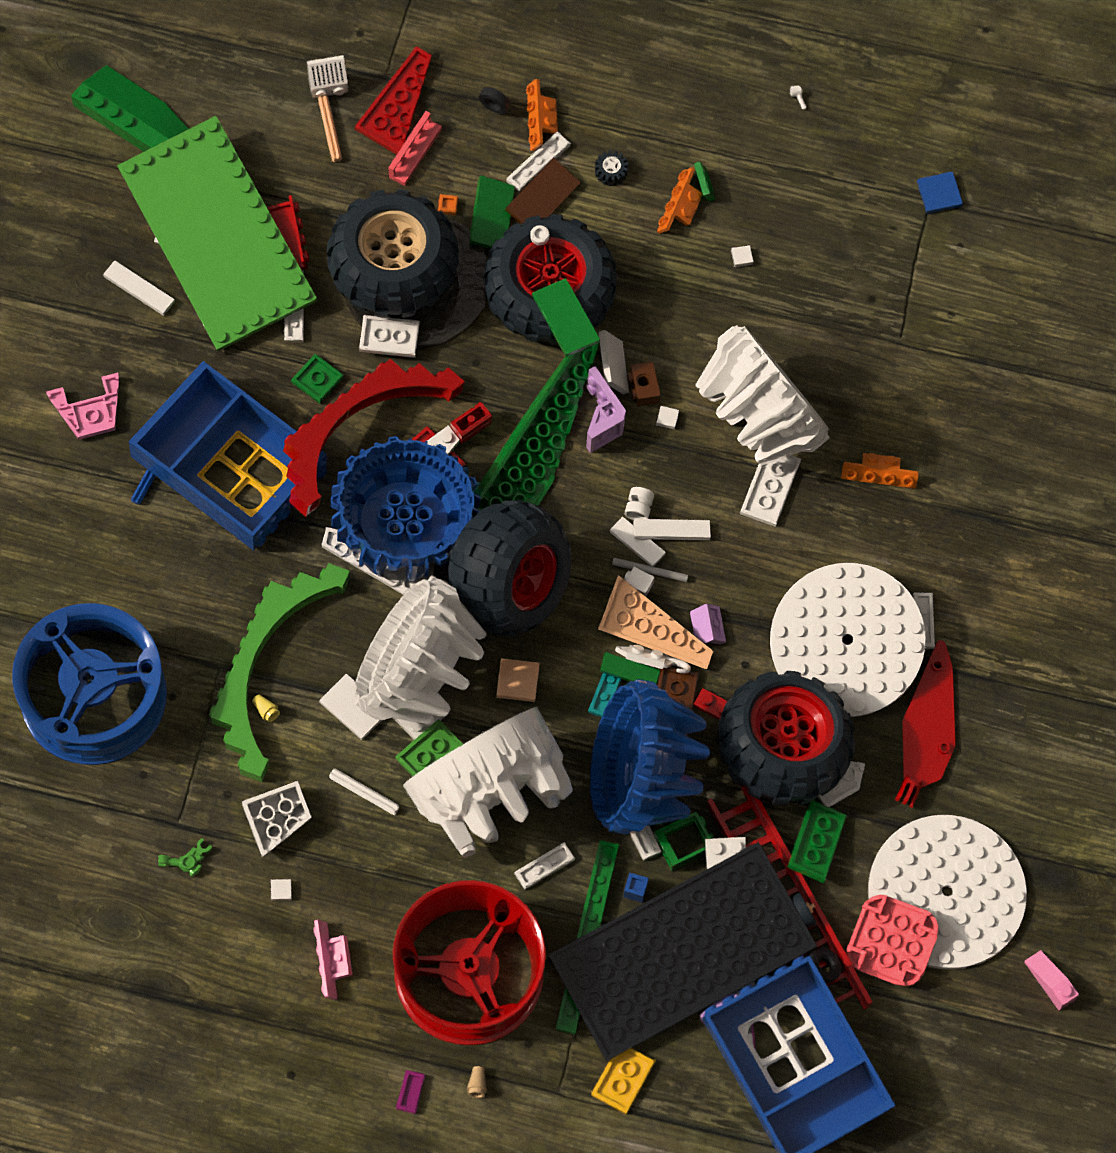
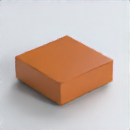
[438,194,458,215]

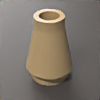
[467,1066,487,1098]

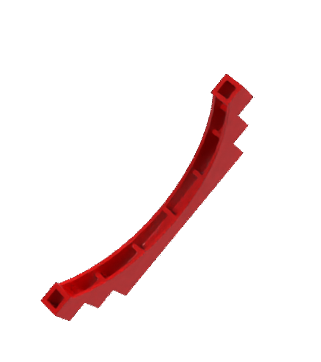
[283,359,465,517]

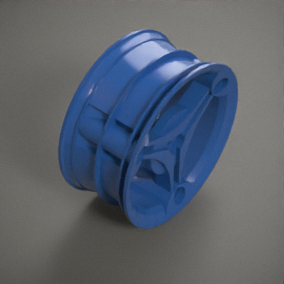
[12,603,167,765]

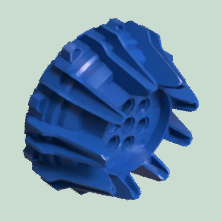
[331,436,481,582]
[590,679,710,834]

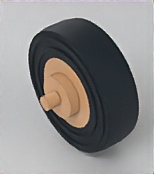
[791,893,816,928]

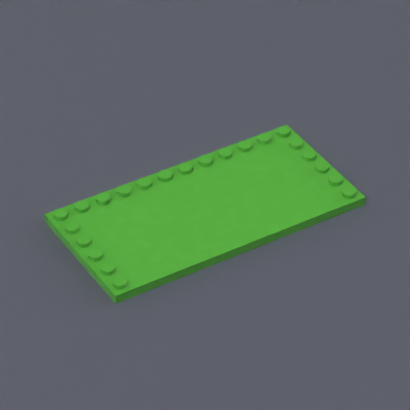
[117,116,317,352]

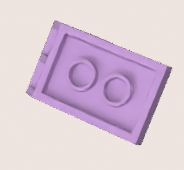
[586,366,626,453]

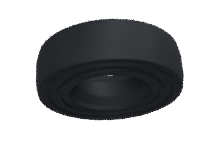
[478,87,511,115]
[809,948,842,984]

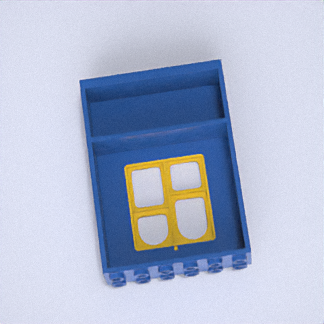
[129,361,327,551]

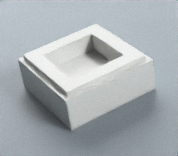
[731,245,753,267]
[656,406,679,429]
[271,879,291,901]

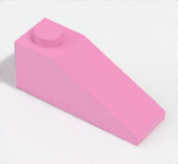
[1024,950,1079,1010]

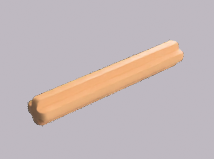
[318,95,342,162]

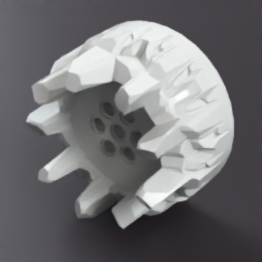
[403,707,573,858]

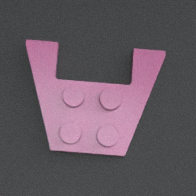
[47,373,119,440]

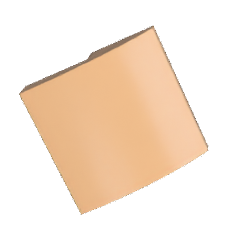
[496,658,540,702]

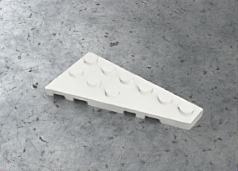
[322,527,435,595]

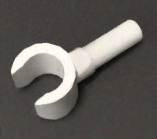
[790,85,807,110]

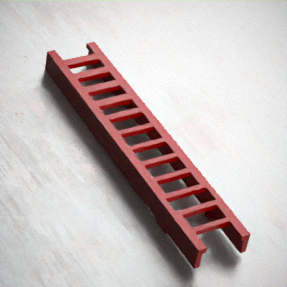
[706,786,872,1010]

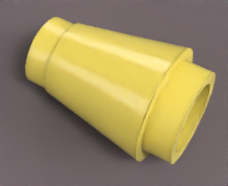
[252,694,280,722]

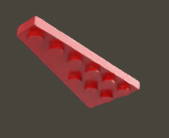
[355,46,431,155]

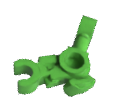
[158,838,212,877]

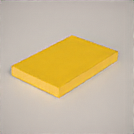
[591,1048,655,1115]

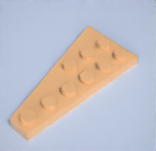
[598,575,714,669]

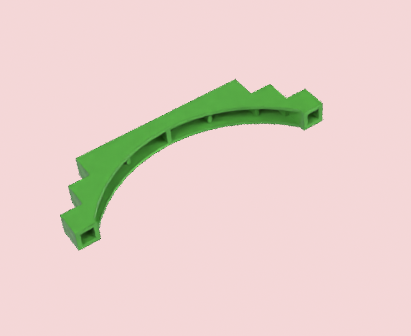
[209,563,350,782]

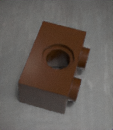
[627,361,660,406]

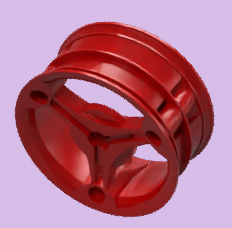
[393,880,545,1045]

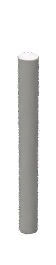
[612,558,688,582]

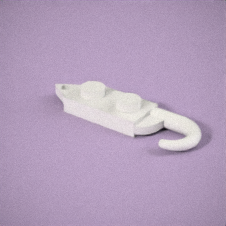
[615,645,691,674]

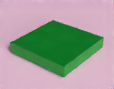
[291,354,344,404]

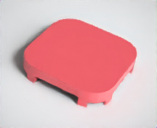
[847,894,939,987]

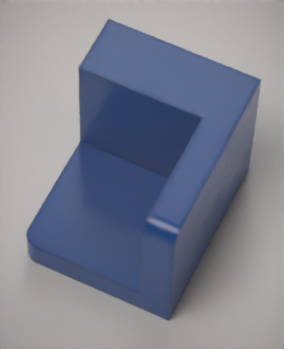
[623,873,649,903]

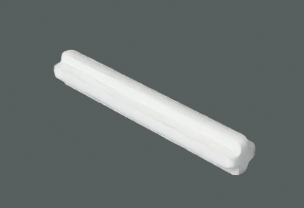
[330,769,399,815]

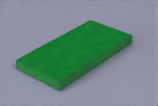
[469,175,515,249]
[532,278,600,357]
[787,800,847,883]

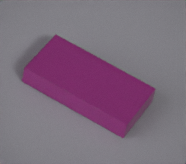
[396,1070,426,1115]

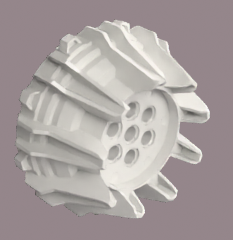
[696,325,830,465]
[354,576,486,725]

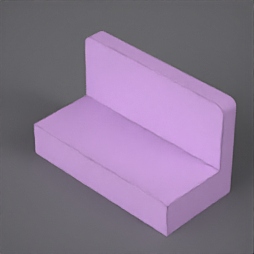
[690,604,726,645]

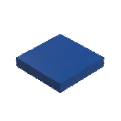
[917,172,963,214]

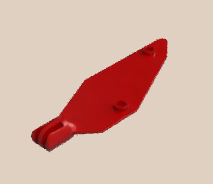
[895,640,955,808]

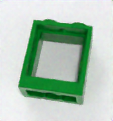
[654,812,714,871]

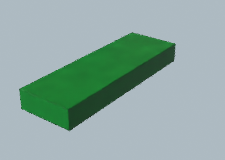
[599,652,660,684]

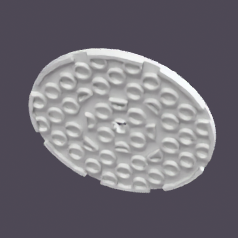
[770,563,926,717]
[868,815,1026,970]

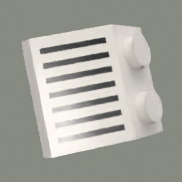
[307,55,348,98]

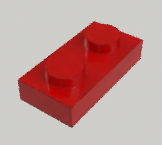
[693,688,727,720]

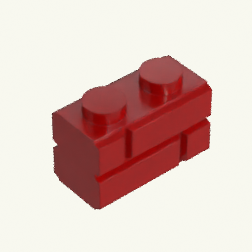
[450,402,492,444]

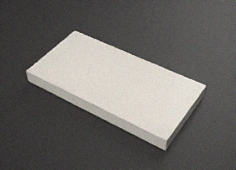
[740,455,801,527]

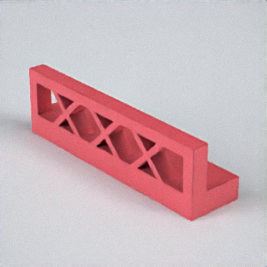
[389,111,442,186]

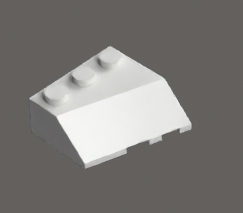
[242,781,311,857]

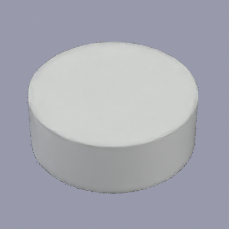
[530,225,549,245]

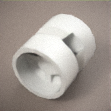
[624,487,655,520]

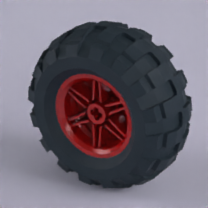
[484,214,617,344]

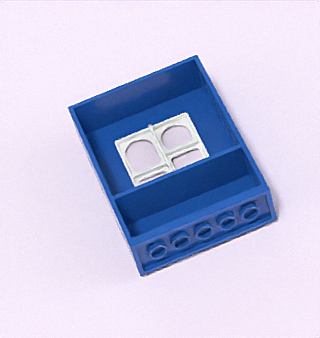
[702,956,895,1153]

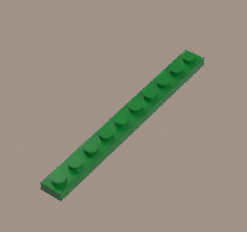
[556,840,619,1035]

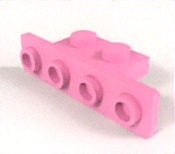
[314,919,352,1000]

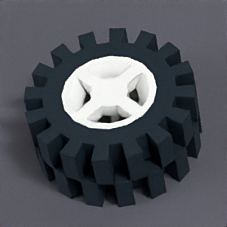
[595,150,628,186]

